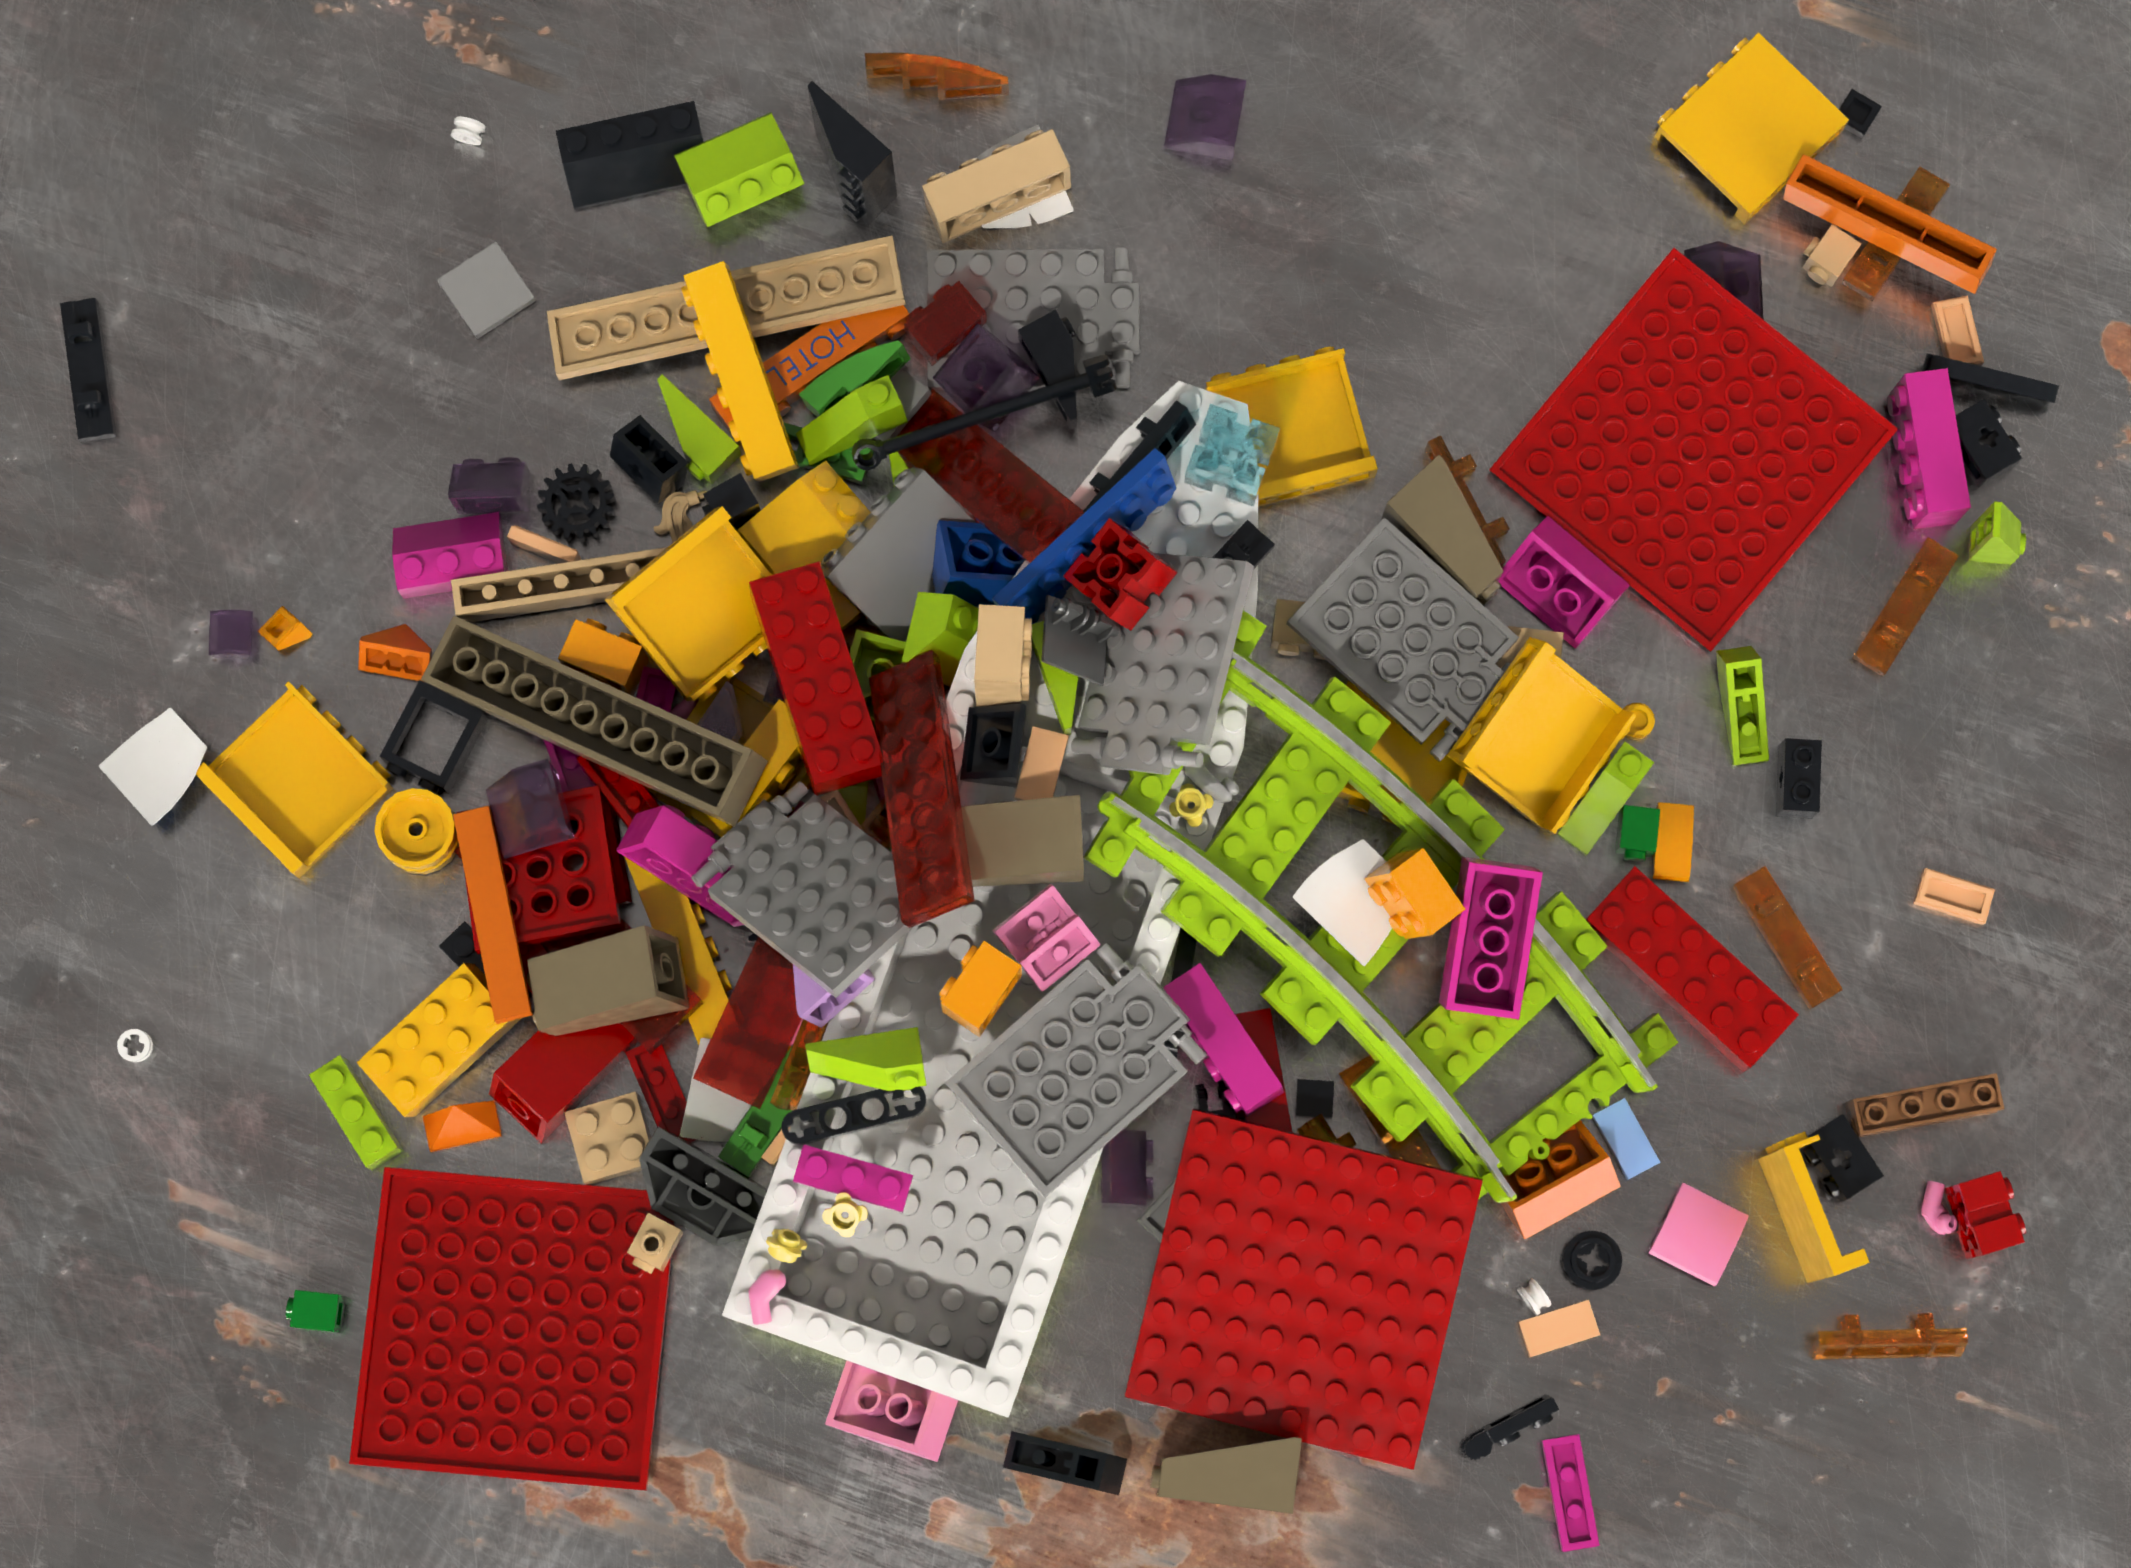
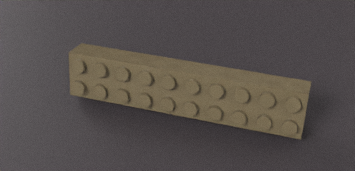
[421,616,768,827]

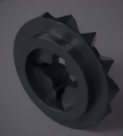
[1563,1231,1622,1290]

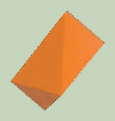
[358,624,432,682]
[423,1100,502,1153]

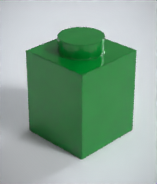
[1615,805,1660,862]
[286,1290,345,1333]

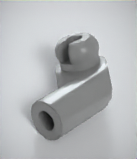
[1185,765,1239,803]

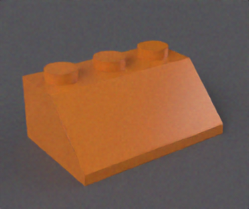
[1501,1120,1621,1239]

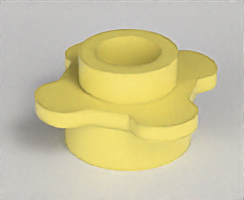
[1169,783,1213,827]
[822,1192,868,1237]
[766,1229,807,1263]

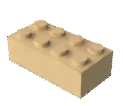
[922,129,1071,244]
[974,604,1032,707]

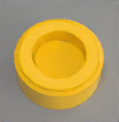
[1623,703,1655,740]

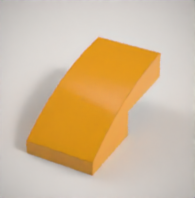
[1652,802,1694,882]

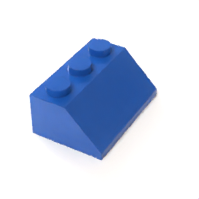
[932,520,1042,607]

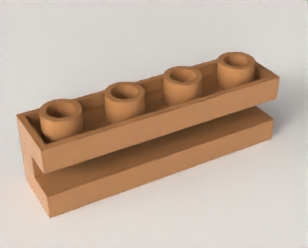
[1845,1073,2005,1138]

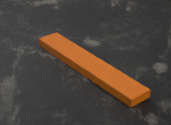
[453,806,533,1024]

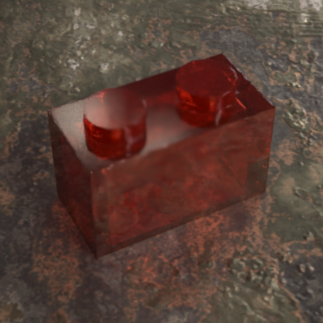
[904,281,987,366]

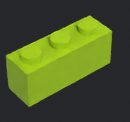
[309,1055,404,1171]

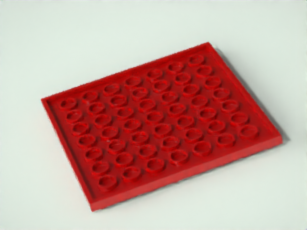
[1489,248,1898,652]
[1125,1108,1483,1470]
[349,1167,675,1491]

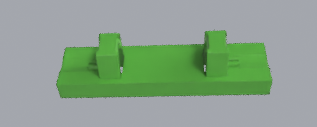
[718,1046,810,1178]

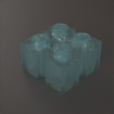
[1184,404,1280,507]

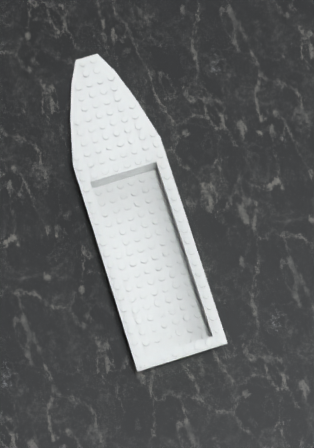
[722,381,1259,1418]

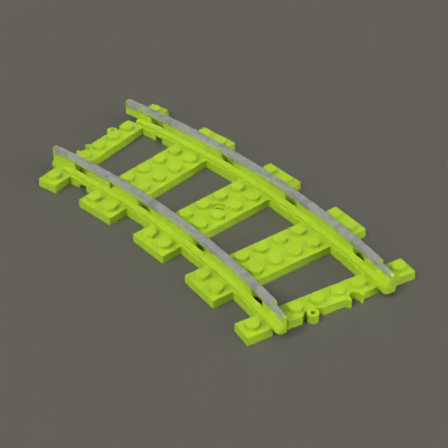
[1083,610,1678,1203]

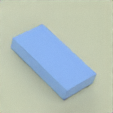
[1592,1098,1661,1180]

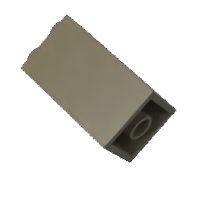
[1381,455,1504,606]
[938,795,1084,888]
[527,925,690,1036]
[1150,1437,1302,1514]

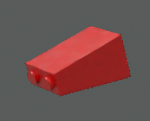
[489,1020,640,1144]

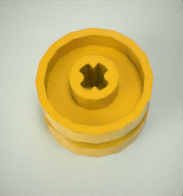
[374,788,460,875]

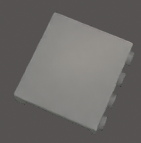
[821,467,976,642]

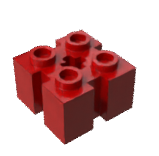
[1063,518,1178,631]
[1944,1171,2026,1259]

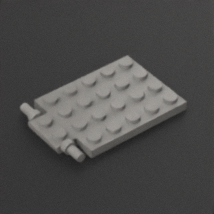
[927,248,1140,391]
[1287,517,1519,761]
[1071,553,1254,775]
[691,781,944,998]
[945,943,1207,1198]

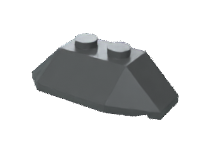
[639,1126,768,1245]

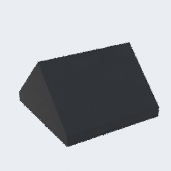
[960,703,1026,788]

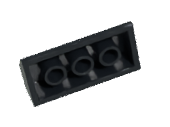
[556,101,704,210]

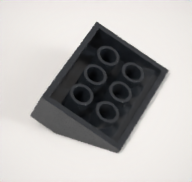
[808,81,897,226]

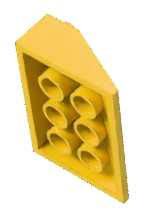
[737,461,871,631]

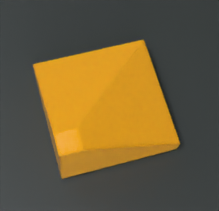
[258,606,313,651]

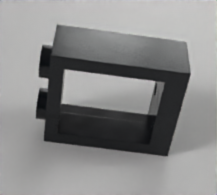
[379,680,489,795]

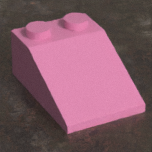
[825,1361,958,1462]

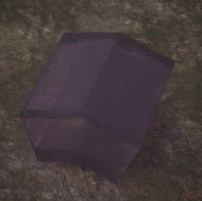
[209,610,253,659]

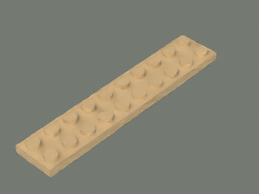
[547,236,906,380]

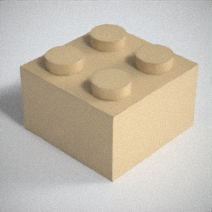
[564,1091,651,1185]

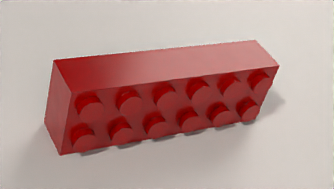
[749,561,886,796]
[1586,866,1799,1072]

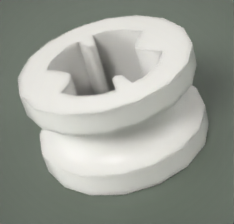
[450,116,486,145]
[117,1029,153,1062]
[1517,1278,1552,1316]

